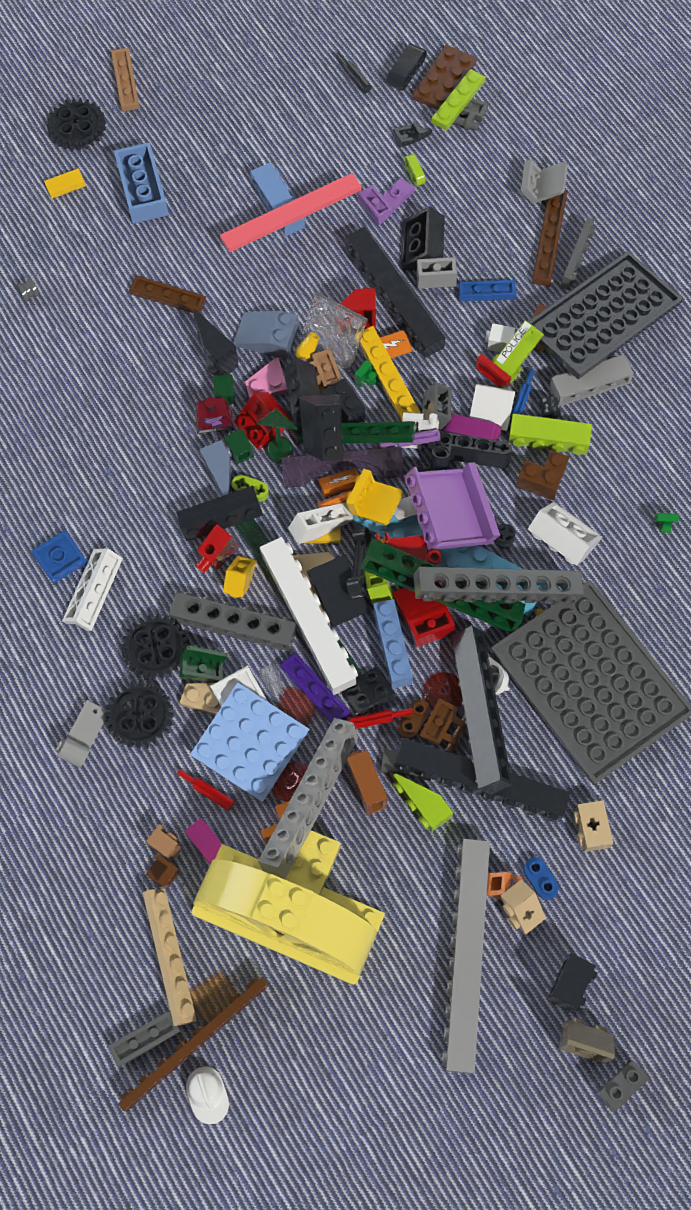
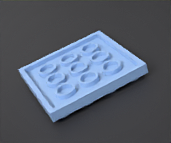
[190,683,310,802]

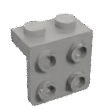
[521,159,568,204]

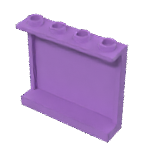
[404,462,500,551]

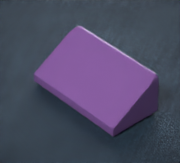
[358,185,394,226]

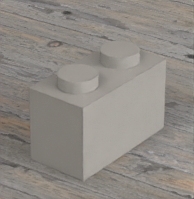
[416,257,457,289]

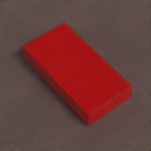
[475,353,511,387]

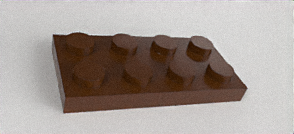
[412,45,477,110]

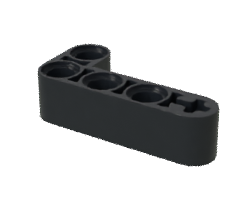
[430,432,512,471]

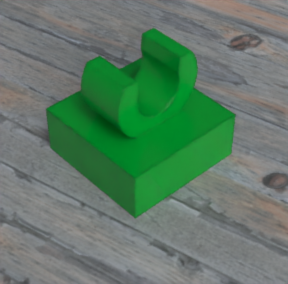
[355,360,377,387]
[654,513,679,533]

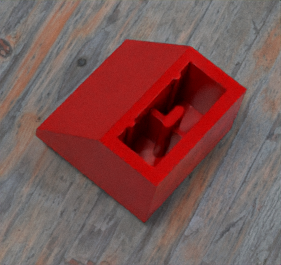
[234,392,292,449]

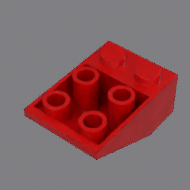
[392,588,455,648]

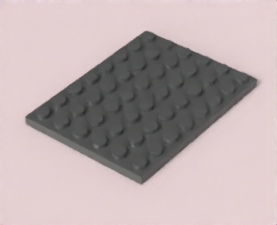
[490,580,691,786]

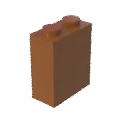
[347,750,388,816]

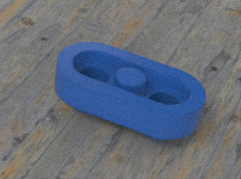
[523,857,559,900]

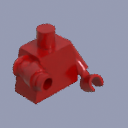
[375,531,442,566]

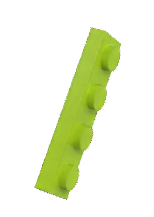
[431,69,486,131]

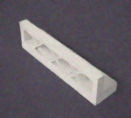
[62,548,123,631]

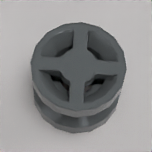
[17,278,39,302]

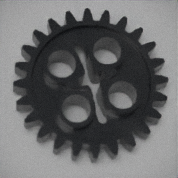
[46,98,106,151]
[121,614,189,681]
[104,681,175,750]

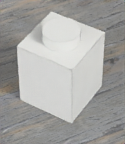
[485,323,515,353]

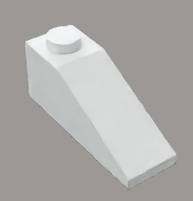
[288,502,355,544]

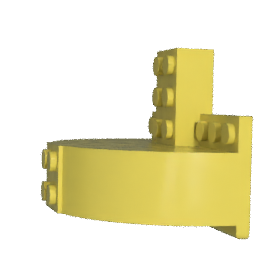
[192,830,385,985]

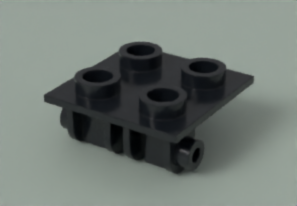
[342,667,395,716]

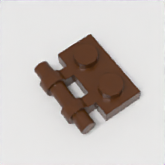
[420,699,468,753]

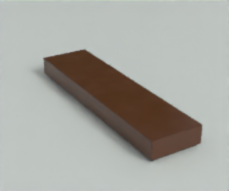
[129,275,207,314]

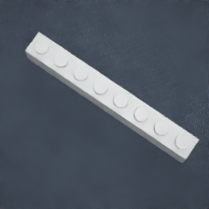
[260,537,358,695]

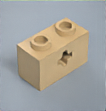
[573,800,613,852]
[501,879,546,935]

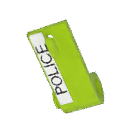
[492,320,544,383]

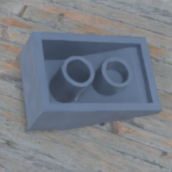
[233,311,299,359]

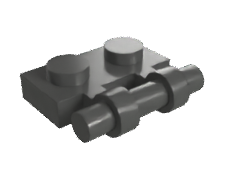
[452,98,488,131]

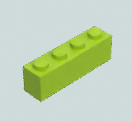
[508,414,592,455]

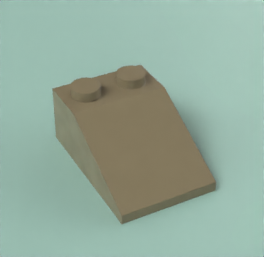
[558,1017,615,1063]

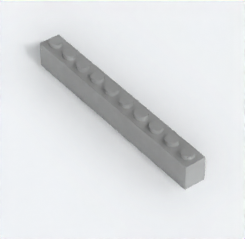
[442,839,490,1074]

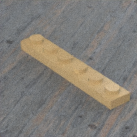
[143,889,197,1026]

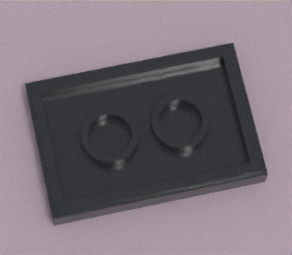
[307,555,370,628]

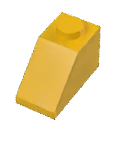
[223,556,257,598]

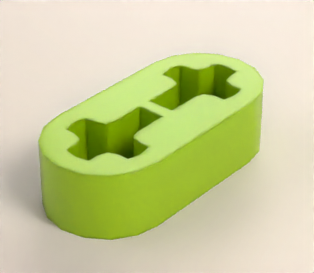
[404,153,426,187]
[232,475,269,502]

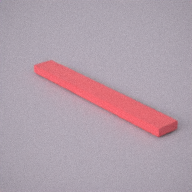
[220,173,362,253]

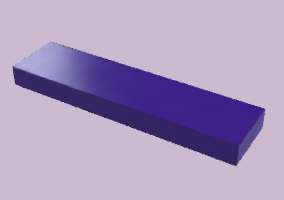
[279,652,351,723]

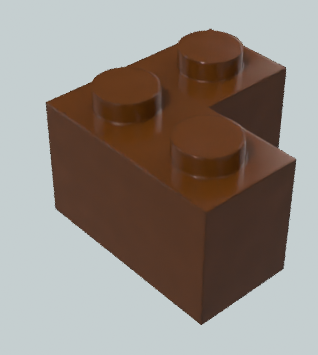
[516,450,570,501]

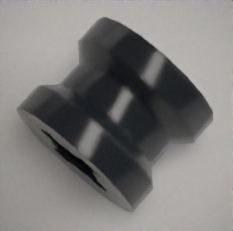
[539,397,561,419]
[494,524,516,549]

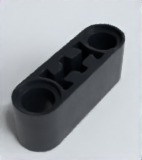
[386,43,427,91]

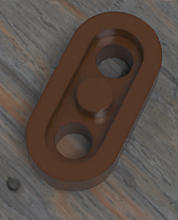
[398,699,430,740]

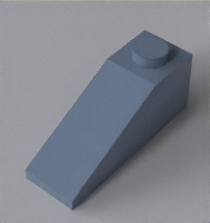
[199,440,232,496]

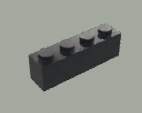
[177,486,263,541]

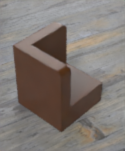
[146,854,180,890]

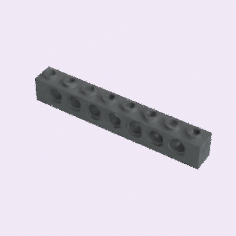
[414,567,584,604]

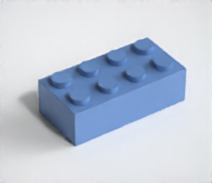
[114,142,169,224]

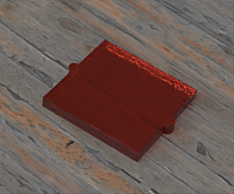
[278,686,316,728]

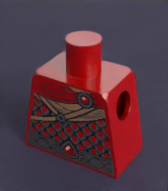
[195,525,239,574]

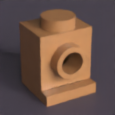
[146,824,182,861]

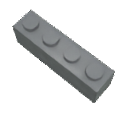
[549,355,634,407]

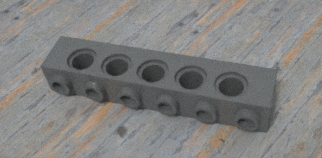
[169,592,297,652]

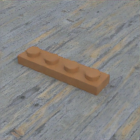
[111,48,140,112]

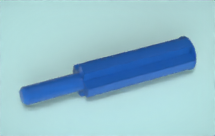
[510,369,535,420]

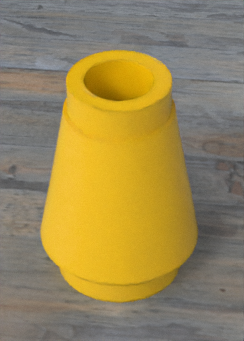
[295,332,320,362]

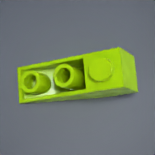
[392,774,453,832]

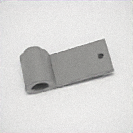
[55,700,109,768]

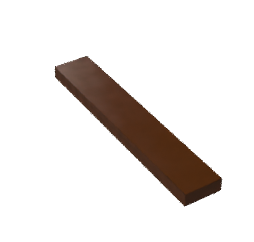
[531,190,568,287]

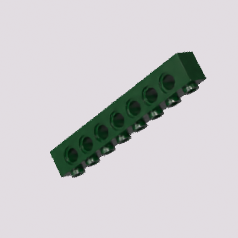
[360,538,526,633]

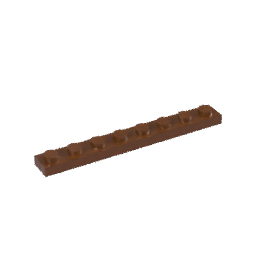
[118,977,269,1112]

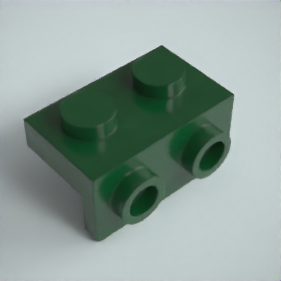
[180,645,227,683]

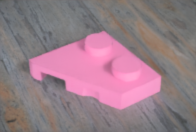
[245,357,288,399]

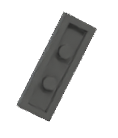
[108,1011,181,1067]

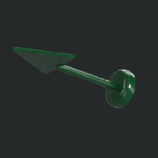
[257,408,297,464]

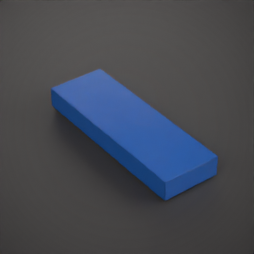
[458,280,516,302]

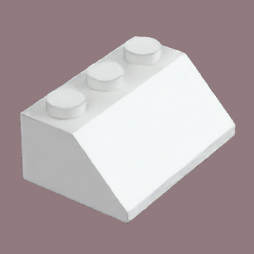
[528,502,602,565]

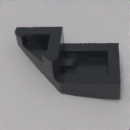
[392,121,433,147]

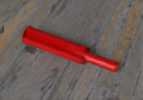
[349,708,414,729]
[177,769,235,812]

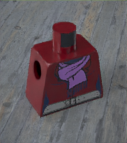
[195,397,234,434]

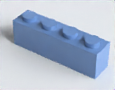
[250,162,306,237]
[373,599,413,689]

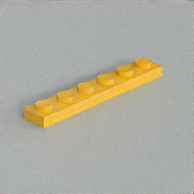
[355,326,421,422]

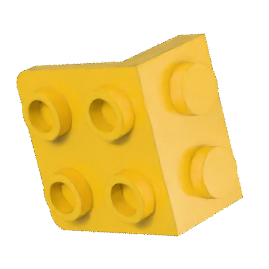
[346,469,403,525]

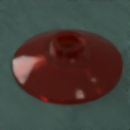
[423,672,463,710]
[274,761,308,802]

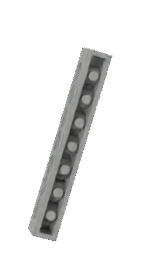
[258,718,358,880]

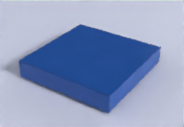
[31,530,88,585]

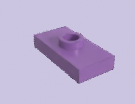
[382,178,415,211]

